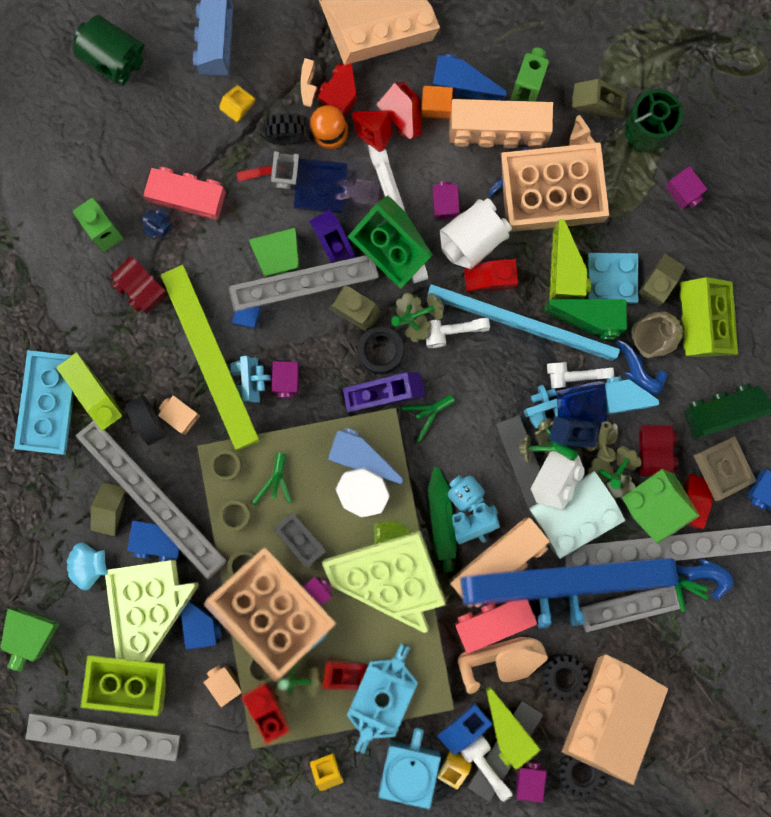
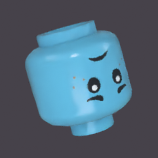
[448,475,485,513]

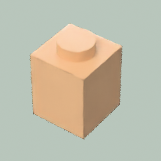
[158,396,200,435]
[204,664,242,707]

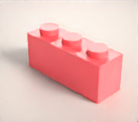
[143,167,226,220]
[454,600,537,654]

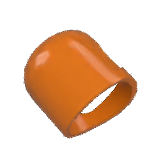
[310,105,348,149]

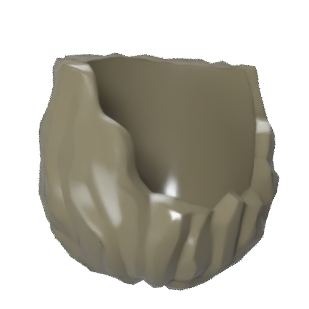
[631,312,683,358]

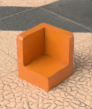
[421,86,453,119]

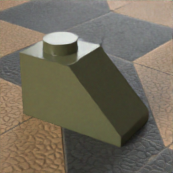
[572,79,627,118]
[638,253,685,308]

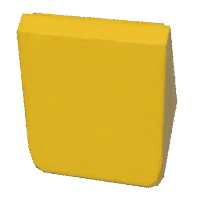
[219,85,256,122]
[436,752,472,790]
[310,754,344,791]

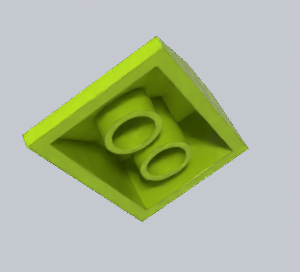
[549,219,591,300]

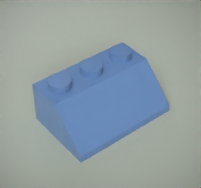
[193,0,233,76]

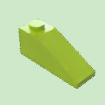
[56,352,123,431]
[486,686,540,770]

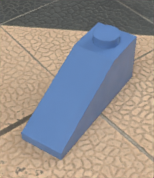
[328,428,403,485]

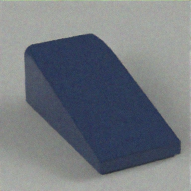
[549,416,602,447]

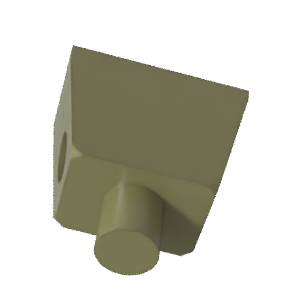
[329,285,381,332]

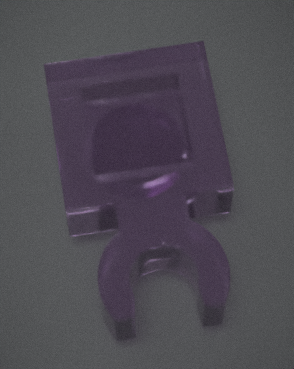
[336,179,380,209]

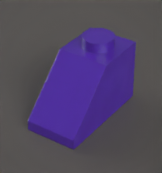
[309,209,356,263]

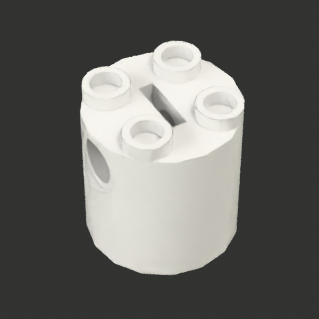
[440,198,512,269]

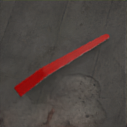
[237,160,313,182]

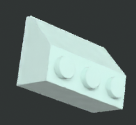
[529,471,625,559]

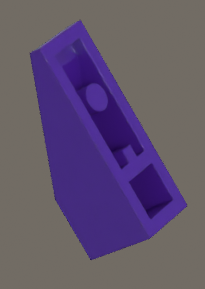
[343,372,425,412]

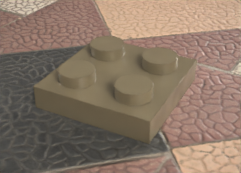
[694,436,757,501]

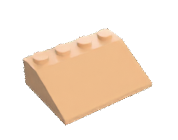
[319,0,440,65]
[501,143,609,232]
[205,547,336,682]
[562,655,668,785]

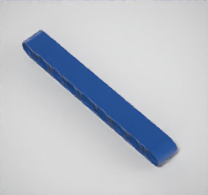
[460,558,679,605]

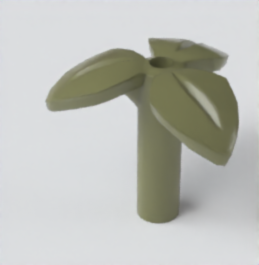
[582,421,618,462]

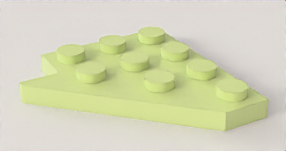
[322,531,446,633]
[105,560,199,662]

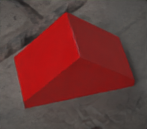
[352,111,393,152]
[323,658,368,690]

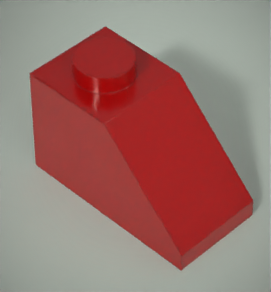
[464,259,518,293]
[684,473,713,529]

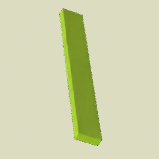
[161,265,260,451]

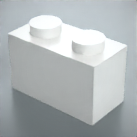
[531,451,584,510]

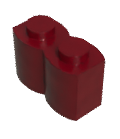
[110,256,168,314]
[638,425,678,476]

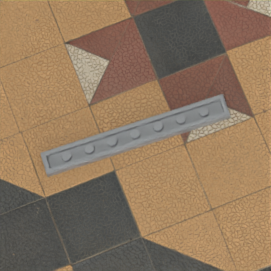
[75,421,227,580]

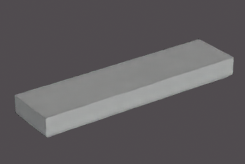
[579,586,680,632]

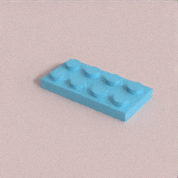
[14,350,74,455]

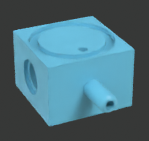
[379,727,441,809]

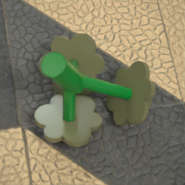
[391,293,444,342]
[519,418,578,463]
[587,446,642,500]
[275,655,321,708]

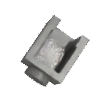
[271,151,299,189]

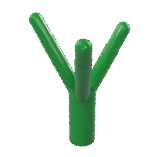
[401,394,455,443]
[252,453,292,505]
[675,576,709,612]

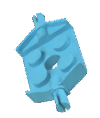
[347,643,417,754]

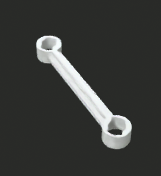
[368,145,428,283]

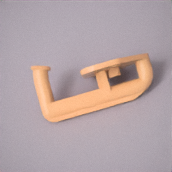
[458,637,548,694]

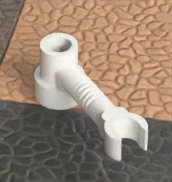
[426,318,490,348]
[547,362,614,388]
[460,735,512,802]

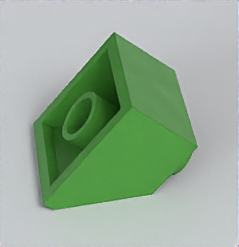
[622,469,700,544]

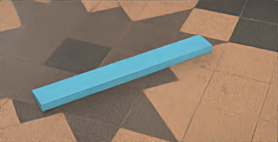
[427,284,620,361]

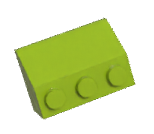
[680,277,738,357]
[81,655,166,716]

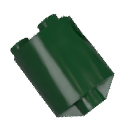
[73,15,145,87]
[624,89,683,152]

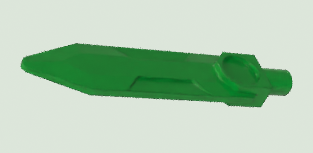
[428,467,457,572]

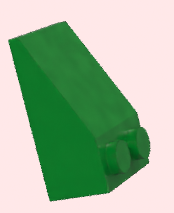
[348,195,433,289]
[544,299,627,341]

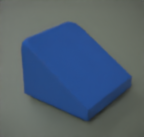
[232,306,262,330]

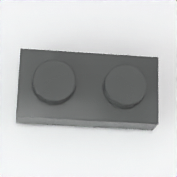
[274,512,326,568]

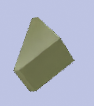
[90,482,127,536]

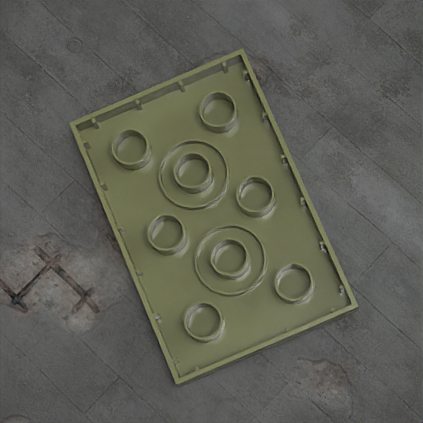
[197,408,454,749]

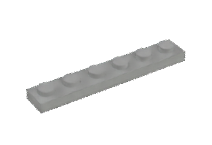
[228,255,379,312]
[25,712,181,761]

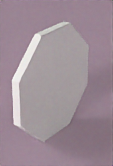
[336,468,390,517]

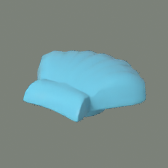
[67,542,108,590]

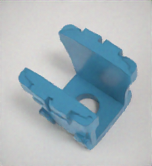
[537,595,585,629]

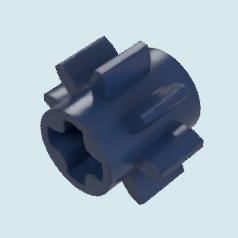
[141,208,172,240]

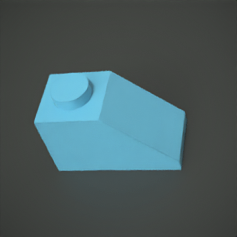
[600,376,659,415]

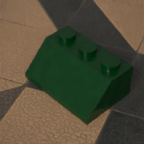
[683,383,771,439]

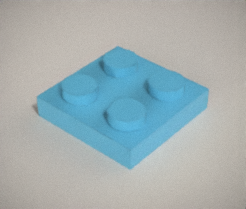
[587,253,638,304]

